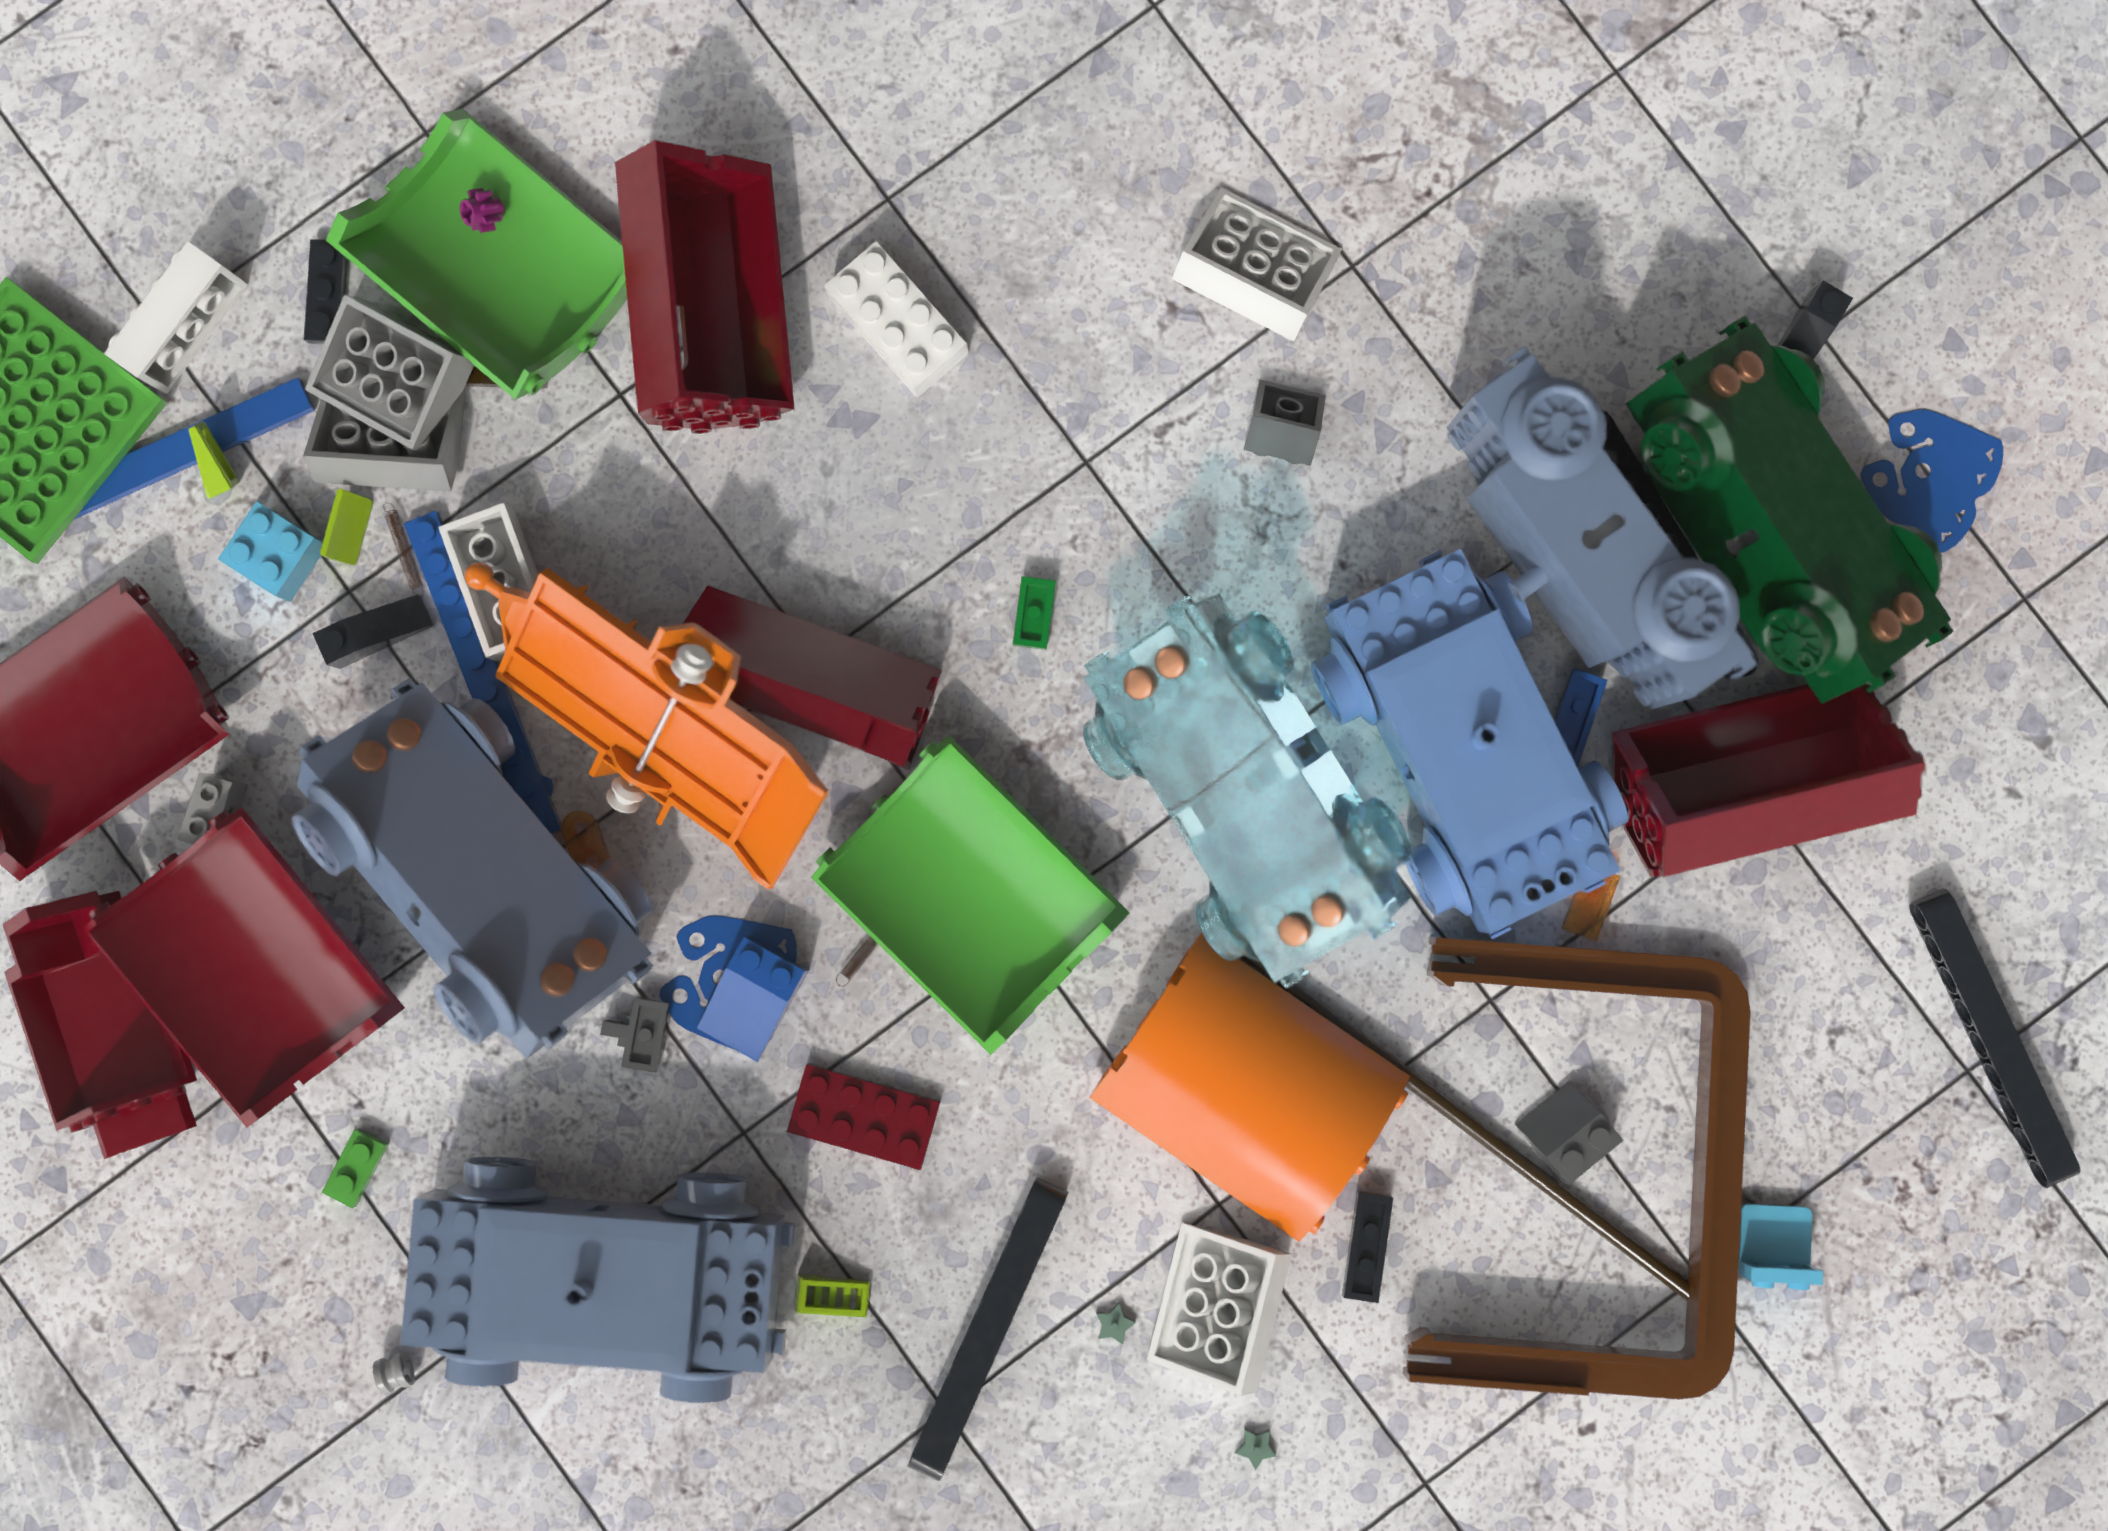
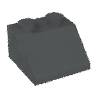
[1243,380,1326,466]
[1515,1081,1624,1185]

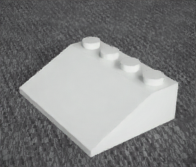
[1172,187,1342,341]
[1147,1223,1292,1396]

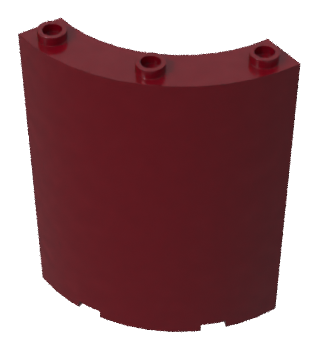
[0,576,230,881]
[82,807,405,1128]

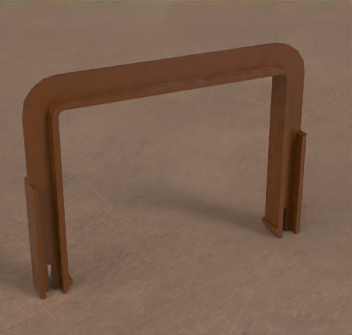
[1403,937,1751,1400]

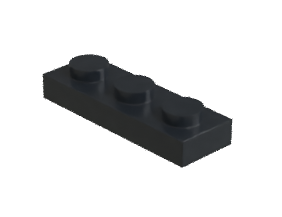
[304,239,348,344]
[1342,1191,1393,1303]

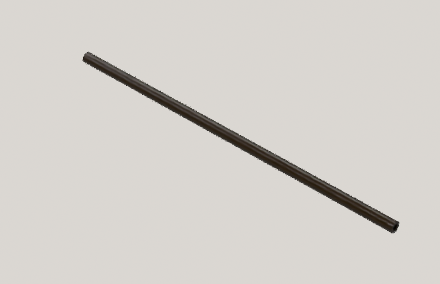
[1223,934,1690,1301]

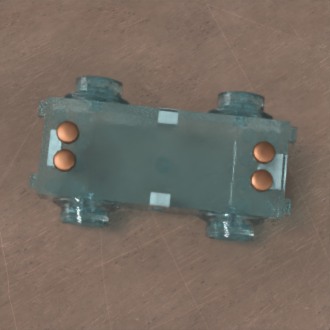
[1083,593,1412,988]

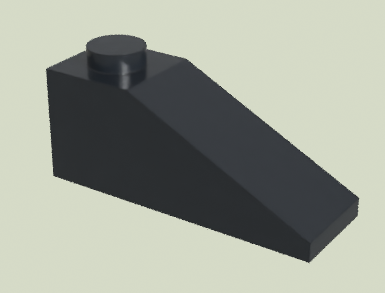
[1777,280,1853,360]
[312,594,434,669]

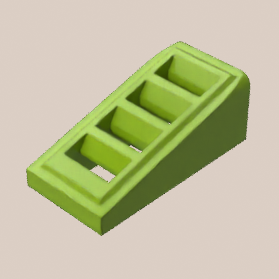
[188,421,239,499]
[794,1274,870,1318]

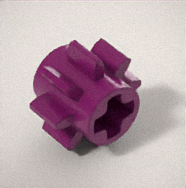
[459,188,504,233]

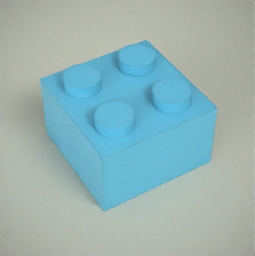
[218,501,323,602]

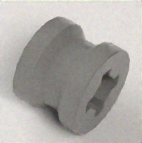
[373,1351,415,1395]

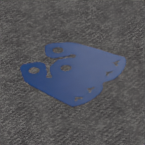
[1861,409,2003,553]
[660,916,797,1050]

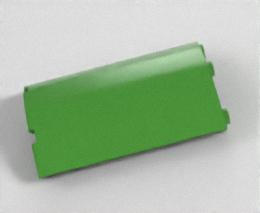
[326,109,627,400]
[811,736,1130,1055]

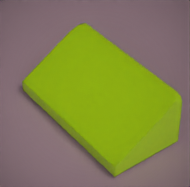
[320,488,373,566]

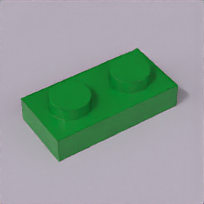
[1012,576,1056,650]

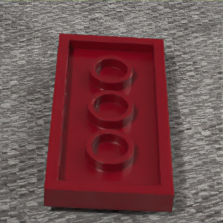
[787,1063,941,1170]

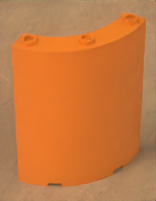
[1089,933,1410,1242]

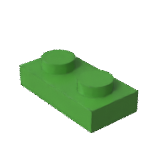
[321,1128,389,1208]

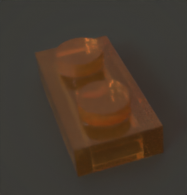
[1561,874,1621,942]

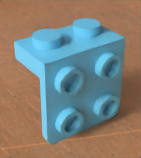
[1738,1203,1823,1290]

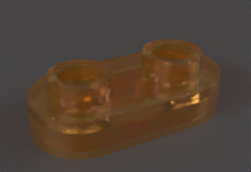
[561,811,611,869]

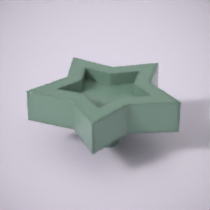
[1096,1303,1136,1345]
[1235,1428,1277,1470]

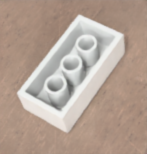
[104,241,248,394]
[824,241,969,398]
[438,503,538,662]

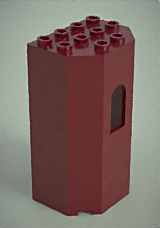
[615,140,795,434]
[1612,683,1926,877]

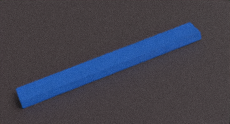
[74,377,315,520]

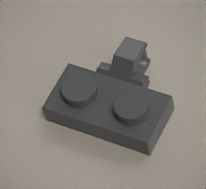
[600,997,670,1073]

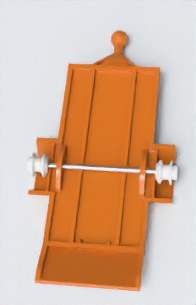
[465,562,829,889]

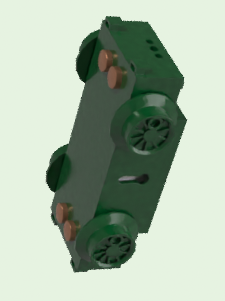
[1625,316,1954,704]

